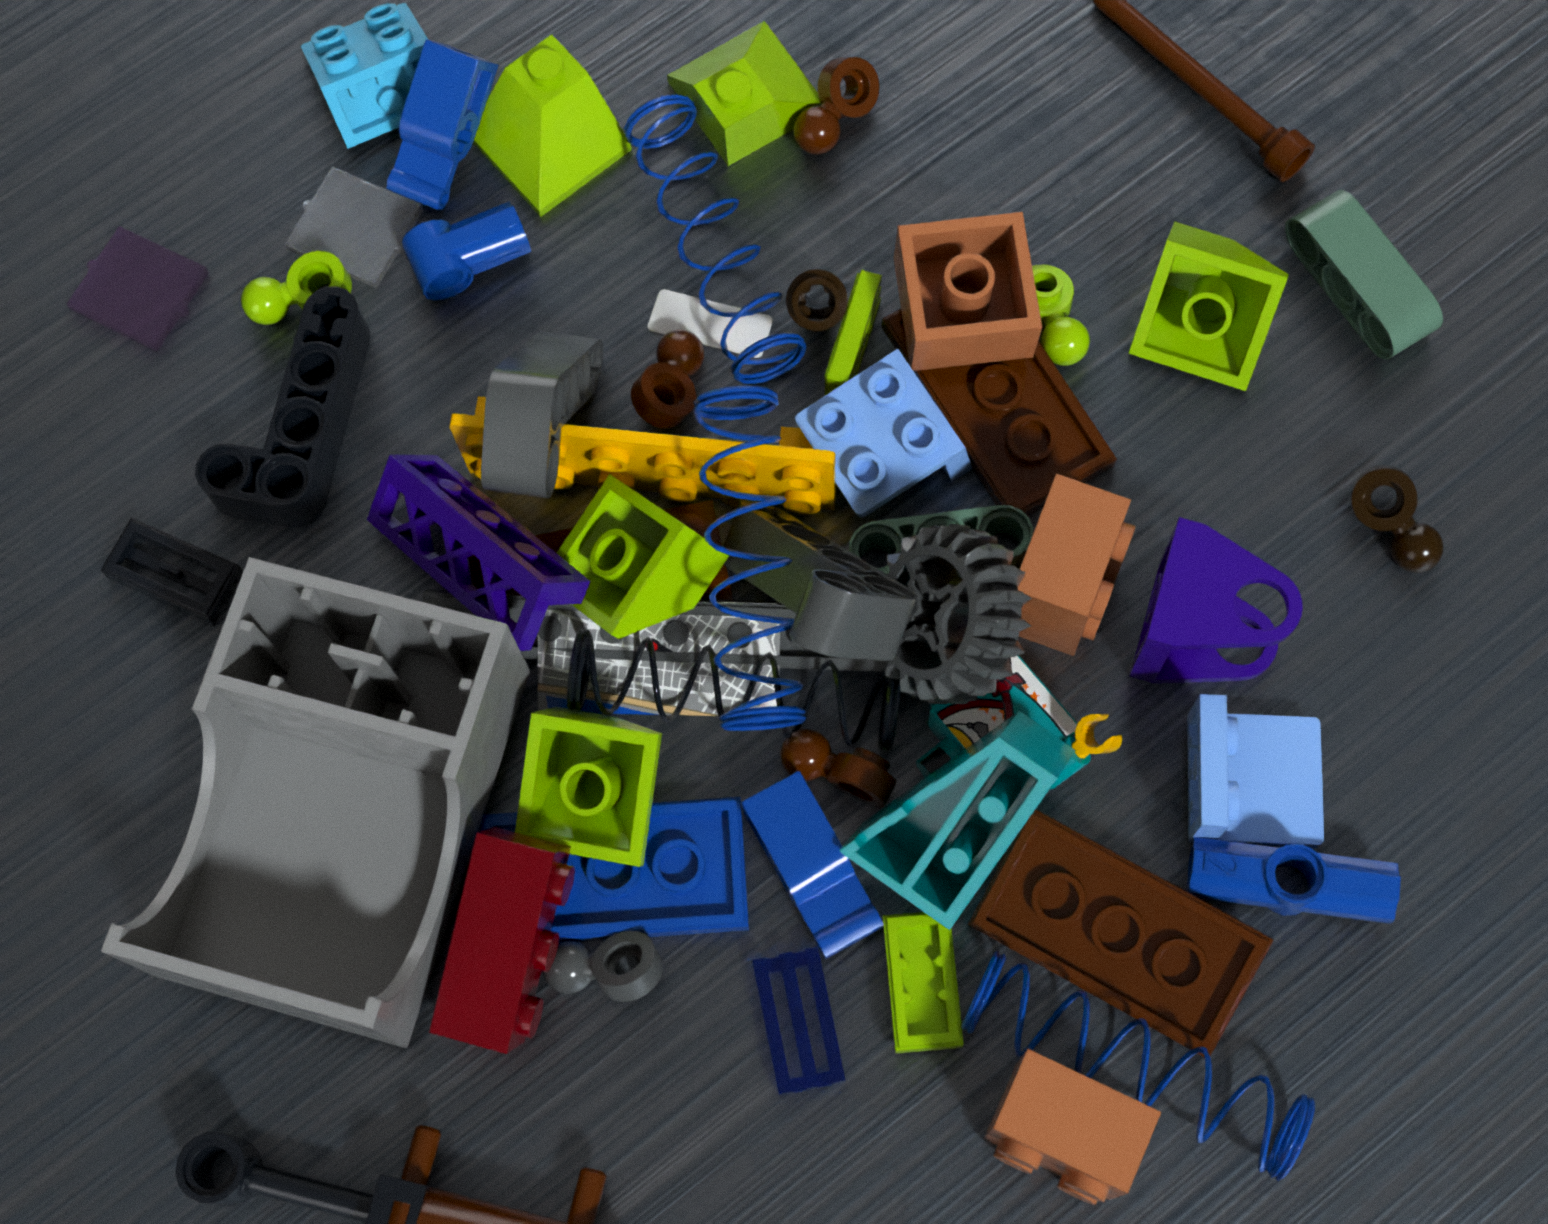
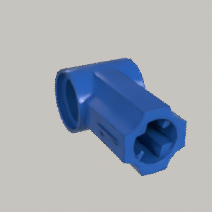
[402,201,531,301]

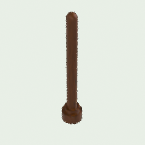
[1093,0,1315,182]

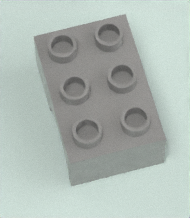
[101,557,530,1048]

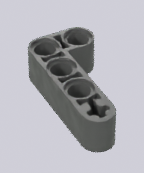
[481,331,603,498]
[724,499,918,661]

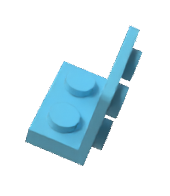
[301,3,428,149]

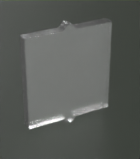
[284,166,423,289]

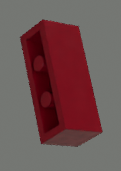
[429,827,575,1054]

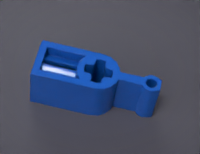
[386,39,499,210]
[741,771,884,959]

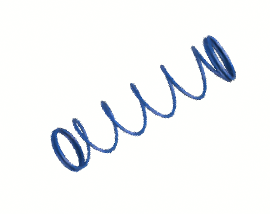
[624,94,806,384]
[693,386,806,731]
[961,951,1315,1181]

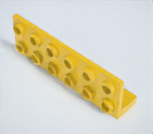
[449,396,837,514]

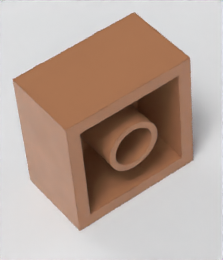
[893,212,1042,371]
[1018,473,1136,656]
[984,1049,1162,1205]

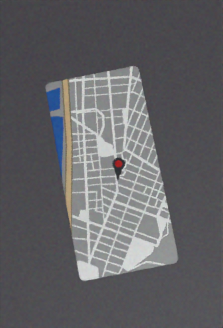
[538,602,780,716]

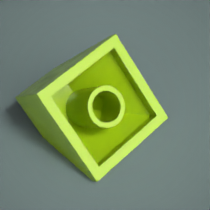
[667,21,821,166]
[473,34,632,217]
[1128,221,1289,391]
[557,474,730,639]
[515,707,662,867]

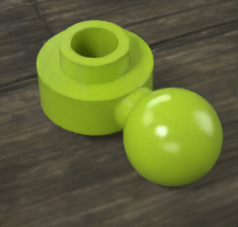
[241,251,352,325]
[1032,264,1090,366]

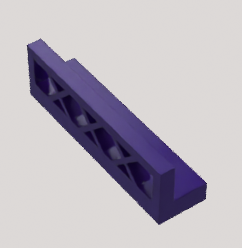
[367,454,590,651]

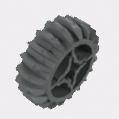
[885,524,1032,705]

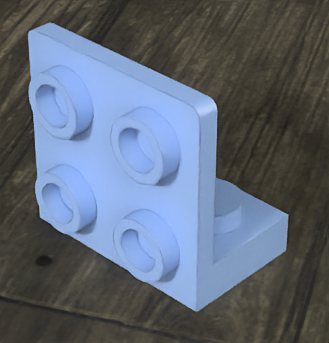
[795,349,972,518]
[1187,694,1324,848]

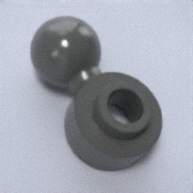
[542,931,663,1002]

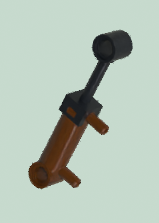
[175,1125,607,1224]

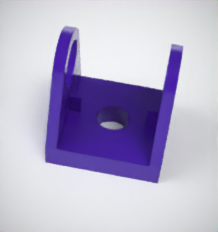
[1129,517,1303,683]

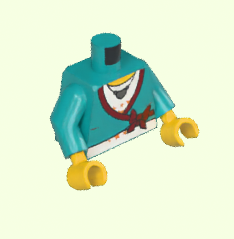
[915,655,1122,790]

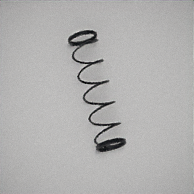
[567,628,900,751]

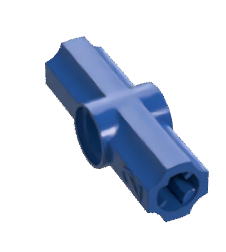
[1186,837,1401,924]

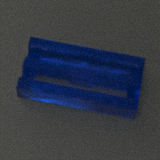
[752,946,846,1096]

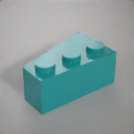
[839,711,1076,930]

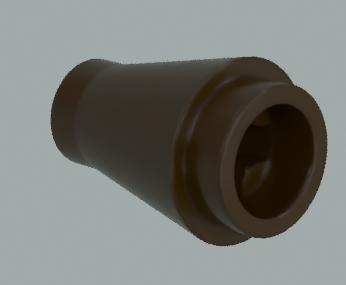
[786,269,848,331]

